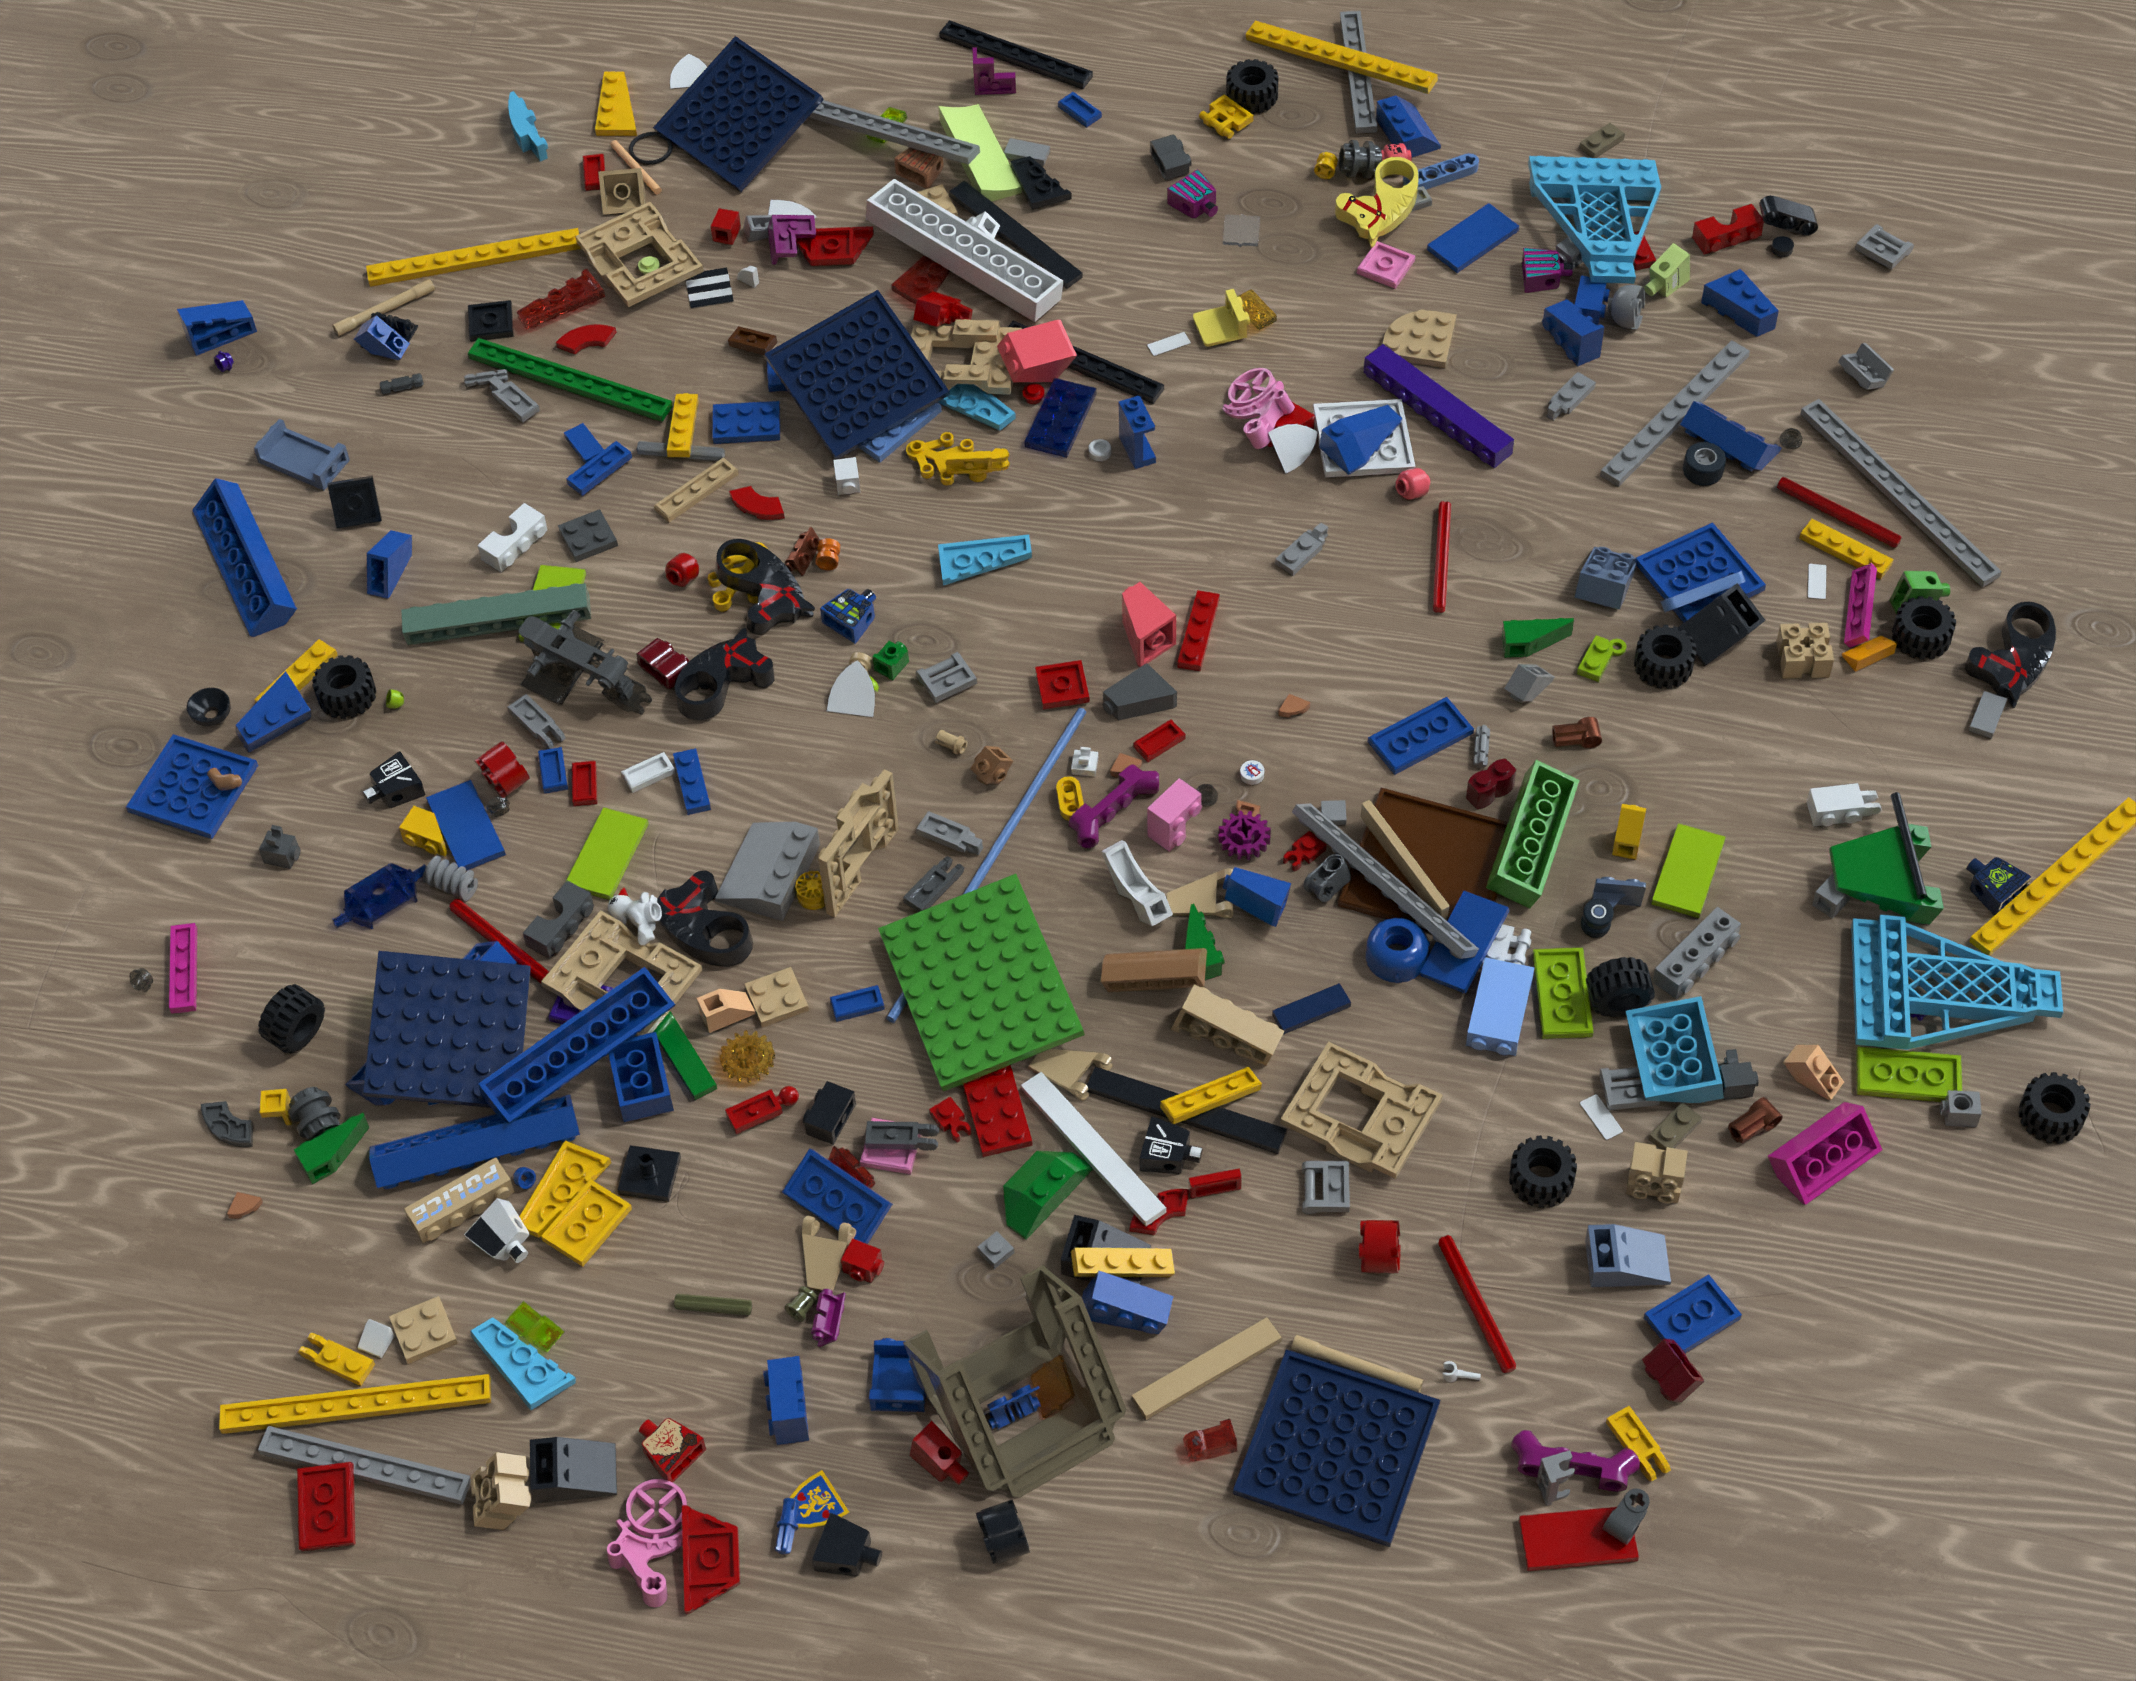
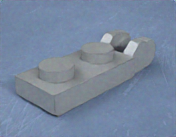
[507,694,566,749]

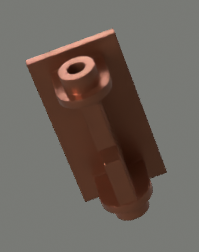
[785,527,820,576]

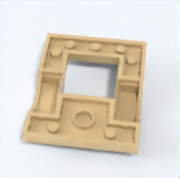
[575,202,704,307]
[911,319,1022,394]
[818,769,899,918]
[541,910,702,1037]
[1280,1042,1443,1179]

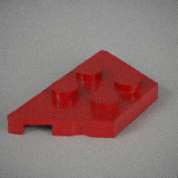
[796,226,874,266]
[682,1505,741,1614]

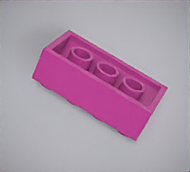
[1768,1102,1883,1205]

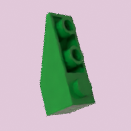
[1501,618,1574,658]
[1185,904,1225,981]
[294,1113,369,1185]

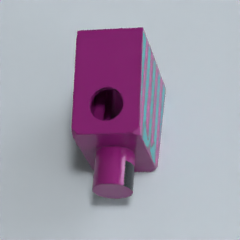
[1167,169,1218,218]
[1522,248,1573,293]

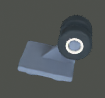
[1581,877,1646,938]

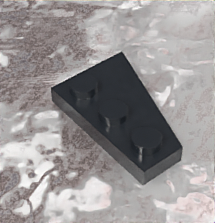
[1010,156,1072,210]

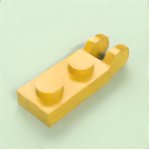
[946,448,1010,475]
[298,1333,375,1386]
[1606,1406,1671,1482]

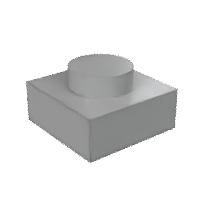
[977,1231,1014,1269]

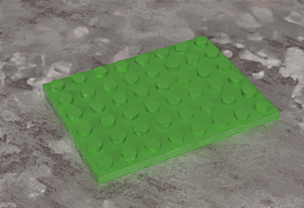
[878,874,1085,1092]

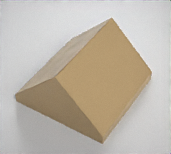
[598,168,645,215]

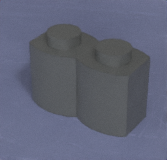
[1150,134,1192,180]

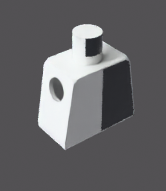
[464,1198,529,1263]

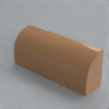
[1101,948,1207,992]

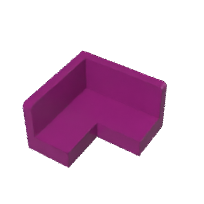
[973,47,1016,95]
[768,215,816,265]

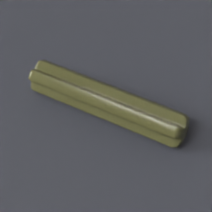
[674,1294,752,1316]

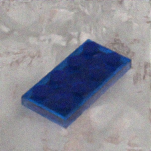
[1024,378,1097,458]

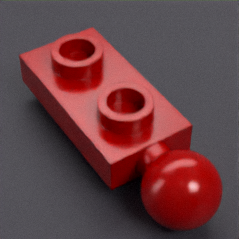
[725,1086,799,1134]

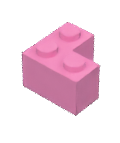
[1147,778,1202,852]

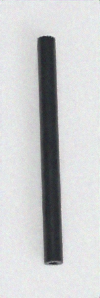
[1890,792,1927,900]

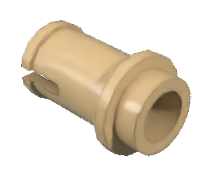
[935,730,967,754]

